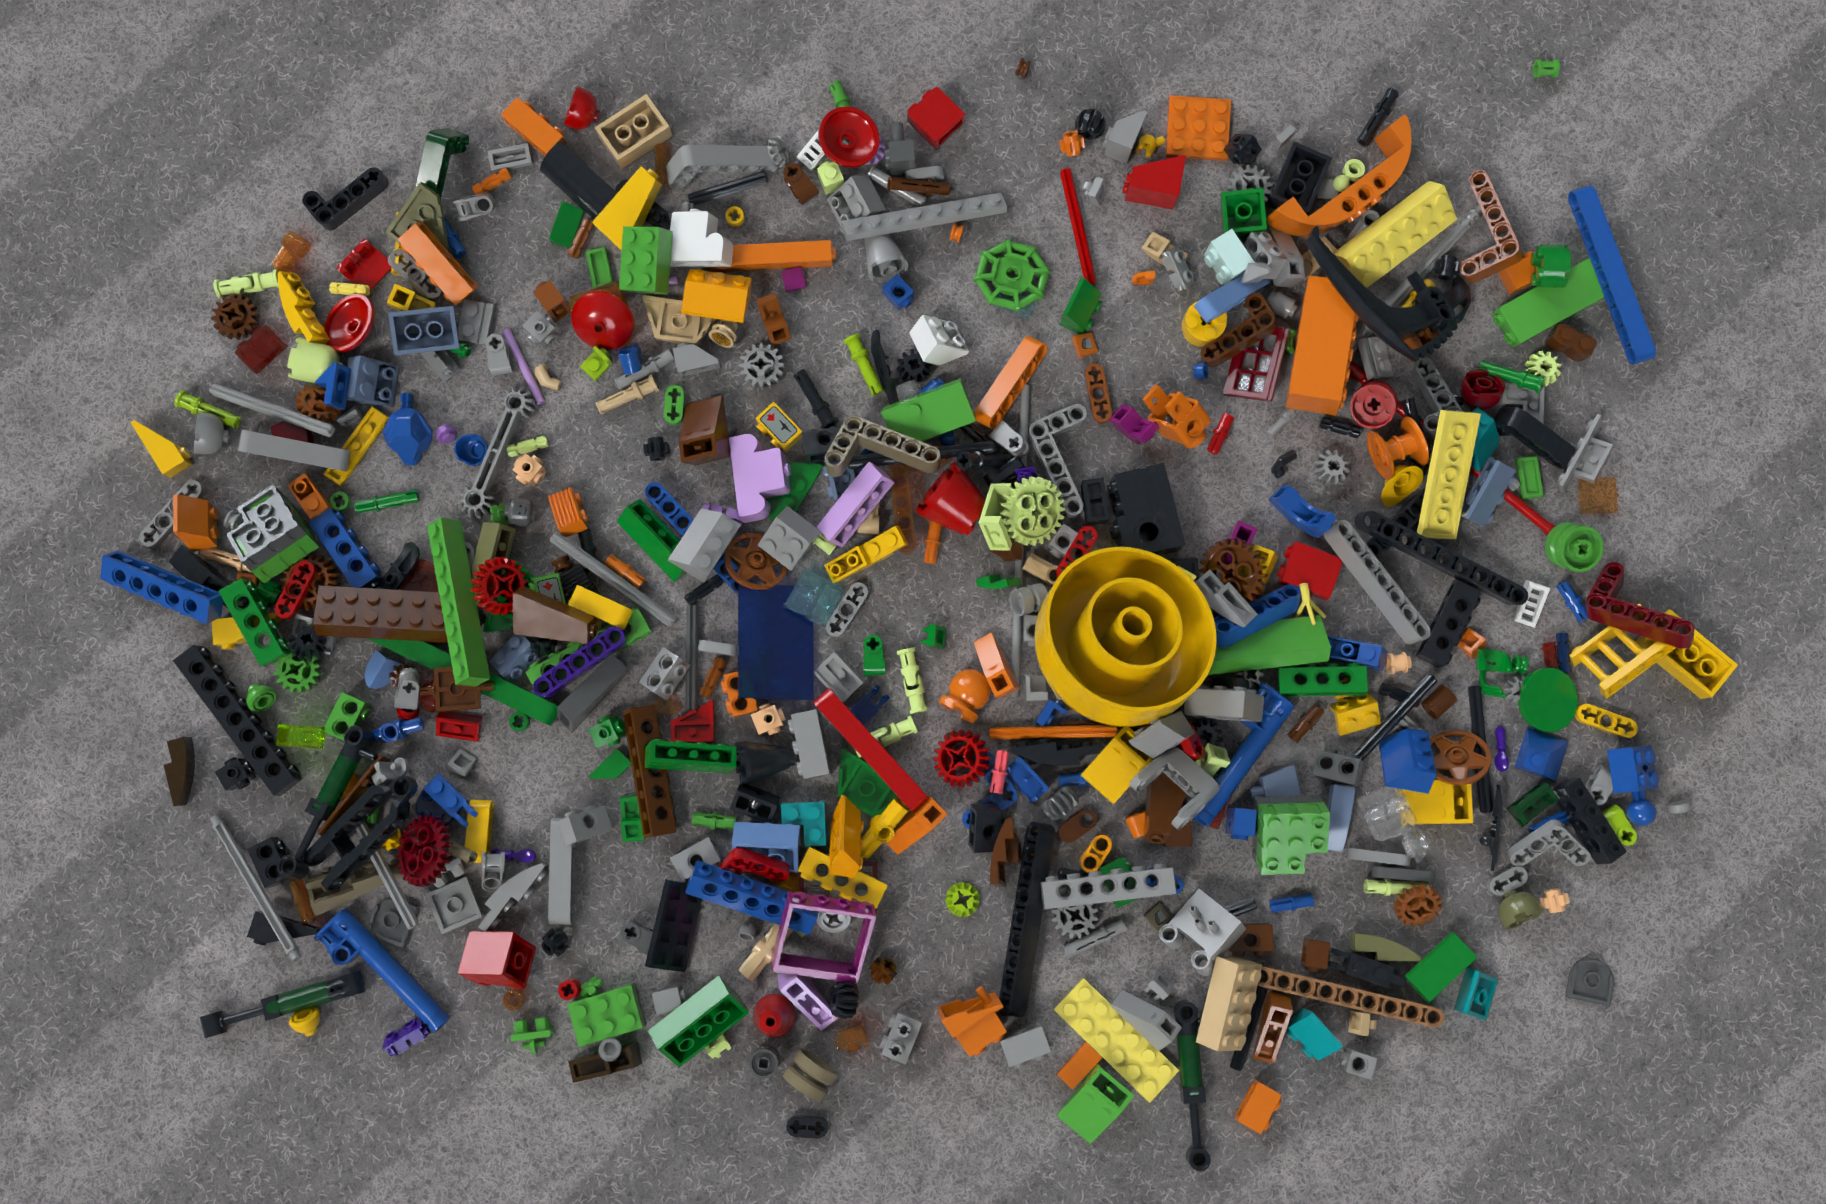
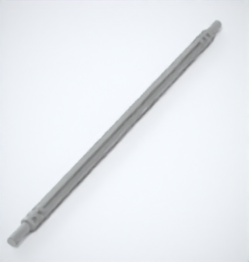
[1267,198,1491,438]

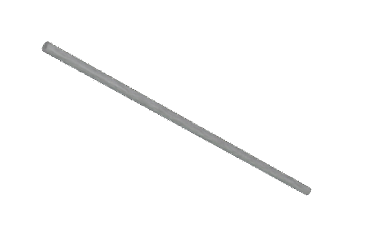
[1010,384,1030,697]

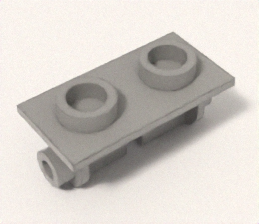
[1161,246,1195,291]
[420,350,461,383]

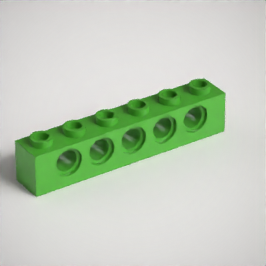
[525,608,653,693]

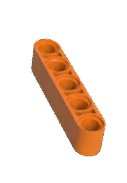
[975,336,1048,429]

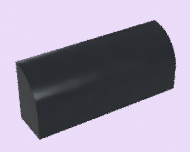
[540,141,617,220]

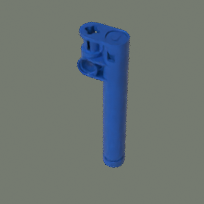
[1194,683,1294,827]
[313,908,451,1033]

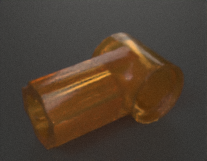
[270,231,311,272]

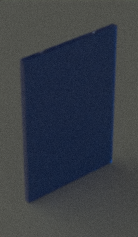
[738,583,814,701]

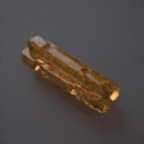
[654,144,668,185]

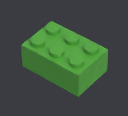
[619,226,673,295]
[567,982,646,1047]

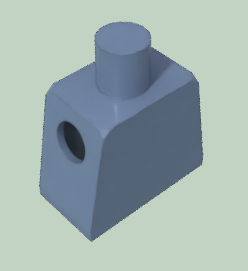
[1249,765,1301,801]

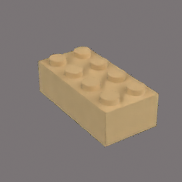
[1196,956,1262,1051]

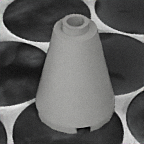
[864,234,909,283]

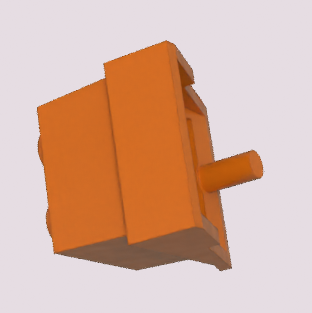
[937,986,1007,1057]

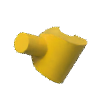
[1134,134,1165,157]

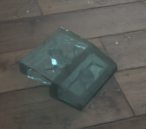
[785,569,843,627]

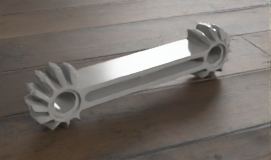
[458,386,535,519]

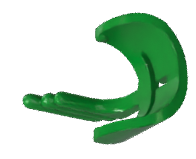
[1476,648,1512,698]

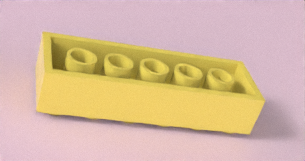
[1333,181,1458,288]

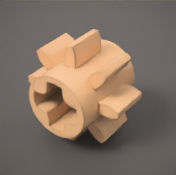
[1540,888,1570,913]

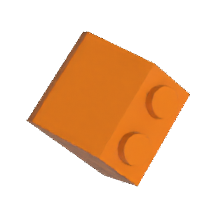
[173,494,220,552]

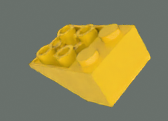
[1081,727,1155,804]
[1399,780,1473,824]

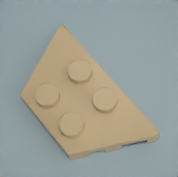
[642,295,717,346]

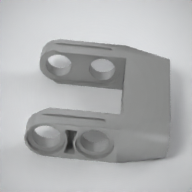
[1129,747,1220,830]

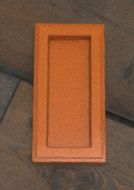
[1056,1042,1102,1090]

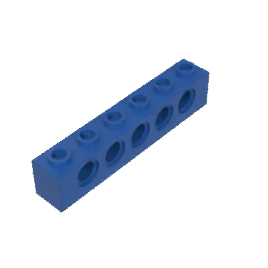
[100,550,223,624]
[685,860,819,935]

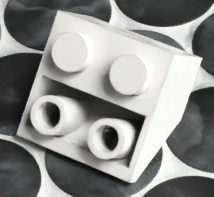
[909,315,969,366]

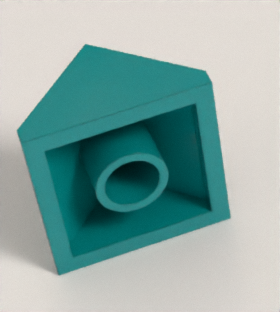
[1453,968,1499,1021]

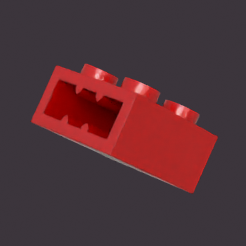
[907,86,965,150]

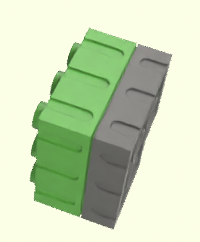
[226,484,319,584]
[1252,795,1330,875]

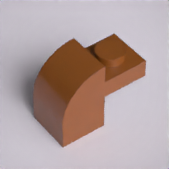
[755,293,792,346]

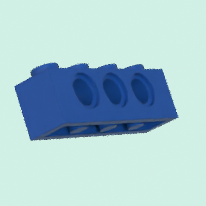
[309,508,382,588]

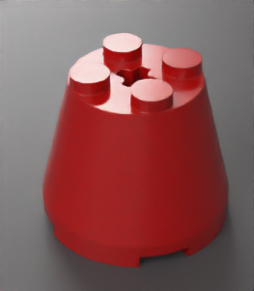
[915,461,986,536]

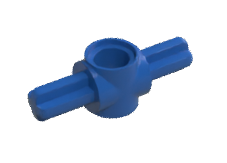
[371,717,425,743]

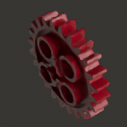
[396,815,453,887]

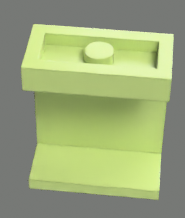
[979,483,1013,550]

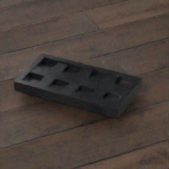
[645,879,702,972]

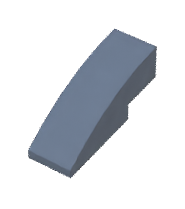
[1326,784,1355,852]

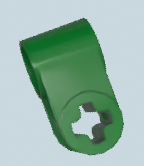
[863,634,886,676]

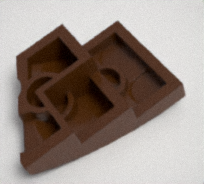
[990,818,1021,887]

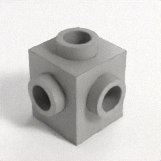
[522,311,559,348]

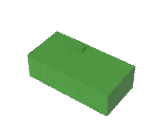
[881,378,976,445]

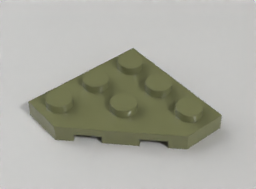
[385,182,451,254]

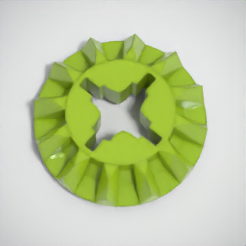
[945,882,980,917]

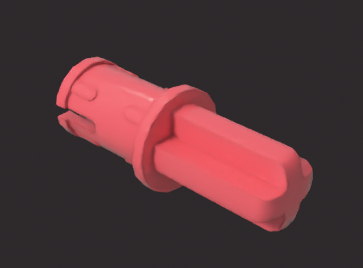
[989,750,1009,794]

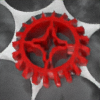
[470,557,529,615]
[933,729,991,788]

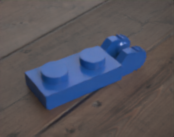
[423,773,478,828]

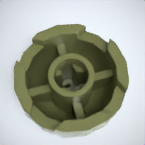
[1498,890,1545,930]

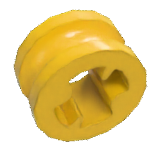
[725,206,744,227]

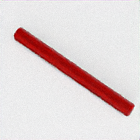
[1060,168,1097,286]

